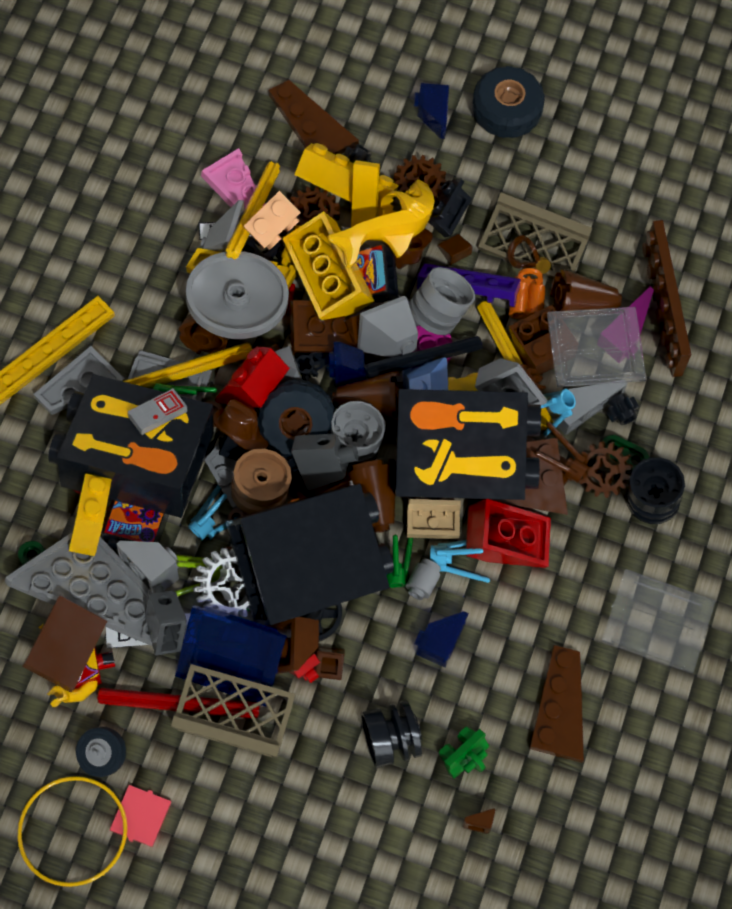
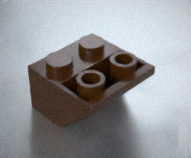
[509,305,579,375]

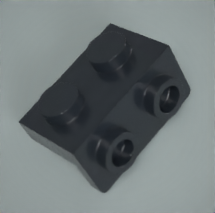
[429,178,472,237]

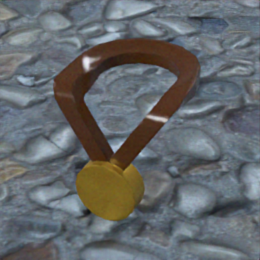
[507,235,551,274]

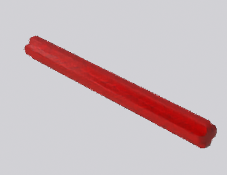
[97,688,260,719]

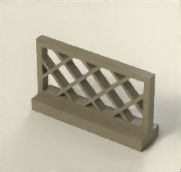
[478,192,592,279]
[171,664,296,759]

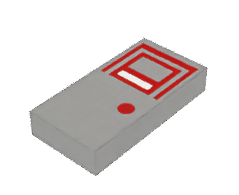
[128,389,187,435]

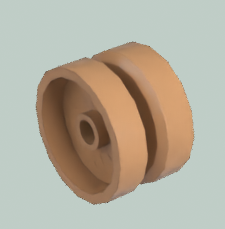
[230,449,292,514]

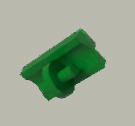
[439,726,489,779]

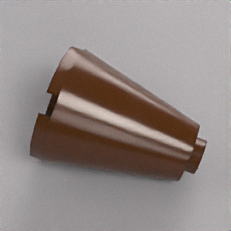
[550,269,622,319]
[178,314,228,354]
[332,371,403,423]
[346,459,396,533]

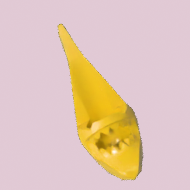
[328,180,434,268]

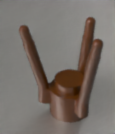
[535,422,589,483]

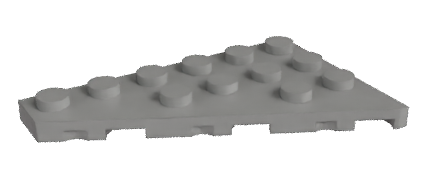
[5,533,191,654]

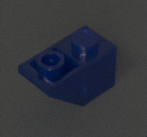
[328,341,366,386]

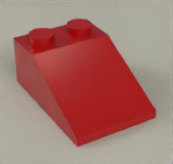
[215,347,290,408]
[466,499,551,568]

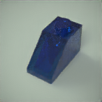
[414,83,449,139]
[414,611,469,668]

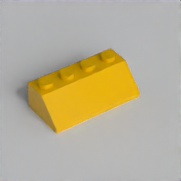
[282,211,375,320]

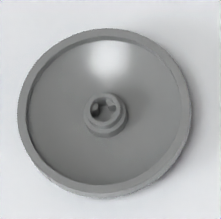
[186,251,289,339]

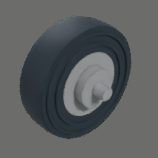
[76,726,126,777]

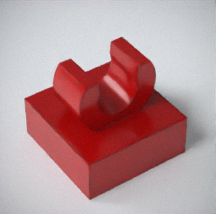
[289,653,320,683]

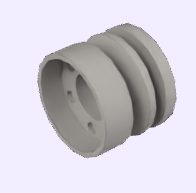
[408,267,475,335]
[331,401,386,469]

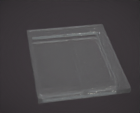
[547,307,647,387]
[602,569,716,674]

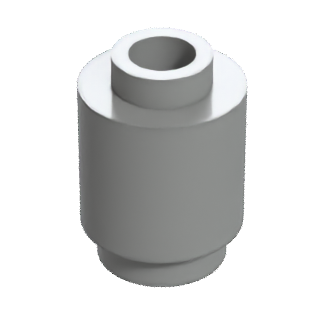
[406,559,441,600]

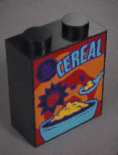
[356,244,399,302]
[103,501,169,549]

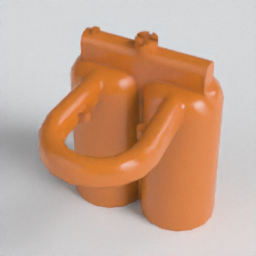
[509,268,545,319]

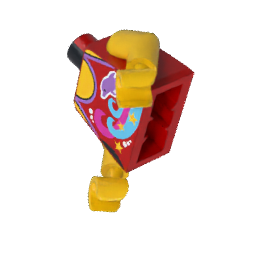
[38,624,115,707]

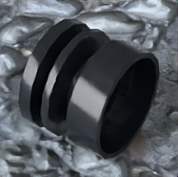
[626,457,685,524]
[361,700,422,768]

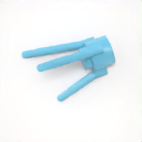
[541,388,576,436]
[188,485,238,540]
[430,540,490,583]

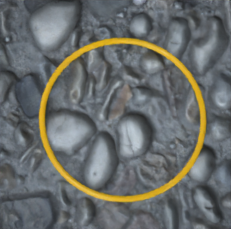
[17,776,127,887]

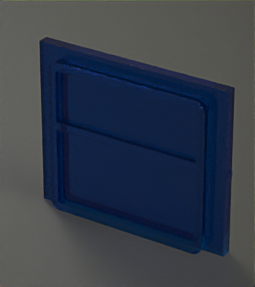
[175,605,287,707]

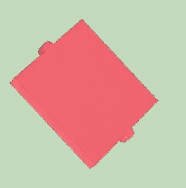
[110,785,171,847]

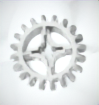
[193,548,250,620]

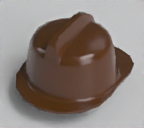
[384,229,433,269]
[213,399,269,451]

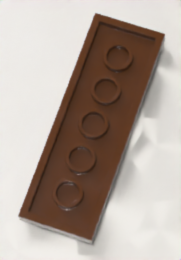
[643,220,692,377]

